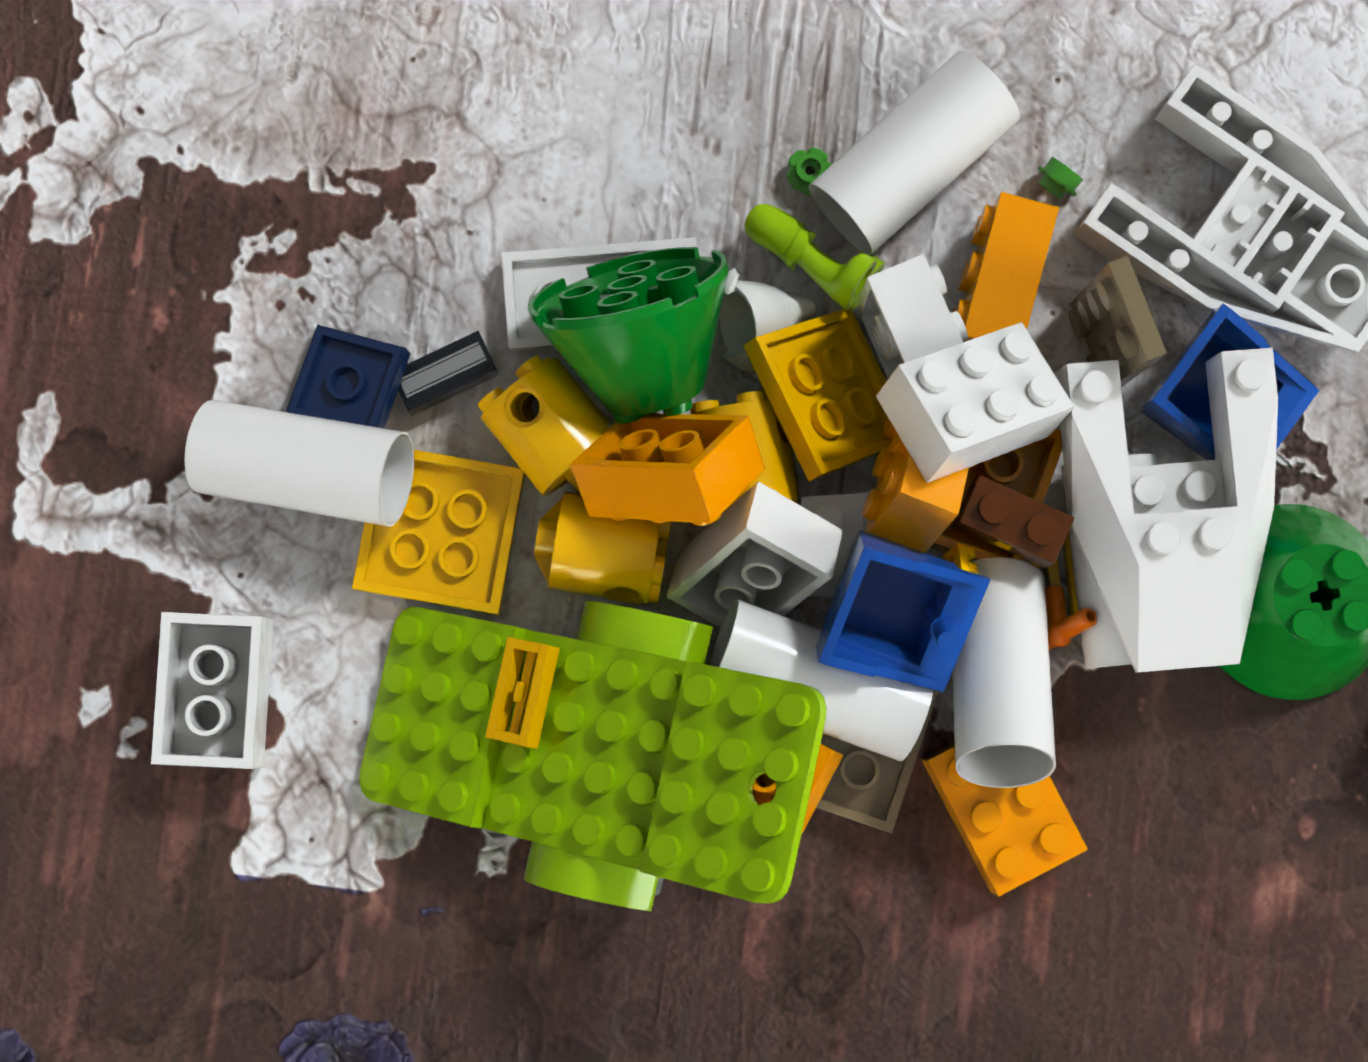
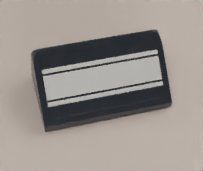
[398,331,500,416]

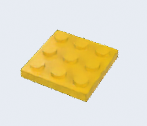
[743,309,888,482]
[352,450,525,615]

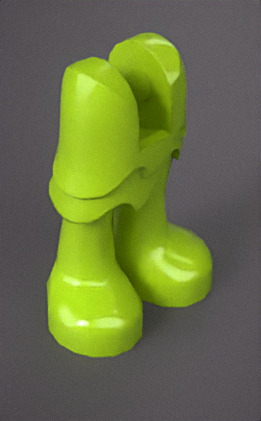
[744,204,885,311]

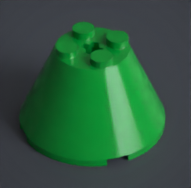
[528,247,729,424]
[1218,504,1368,700]

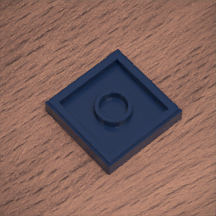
[286,324,411,428]

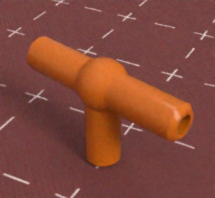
[1045,585,1097,651]

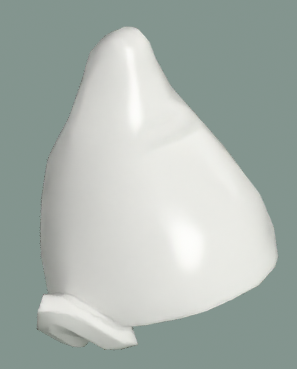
[719,268,817,372]

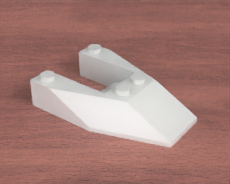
[1073,64,1368,354]
[1055,348,1278,673]

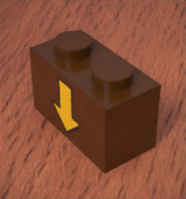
[952,475,1075,569]

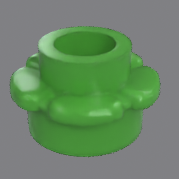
[787,148,832,195]
[1037,157,1083,200]

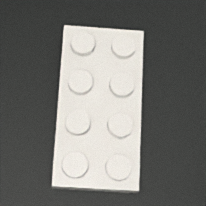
[501,237,697,352]

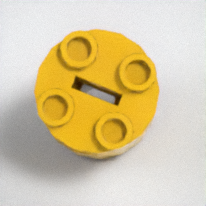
[477,355,612,497]
[690,391,800,508]
[534,491,671,605]

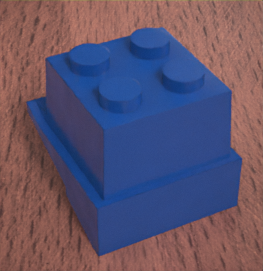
[1141,303,1320,461]
[816,530,990,692]

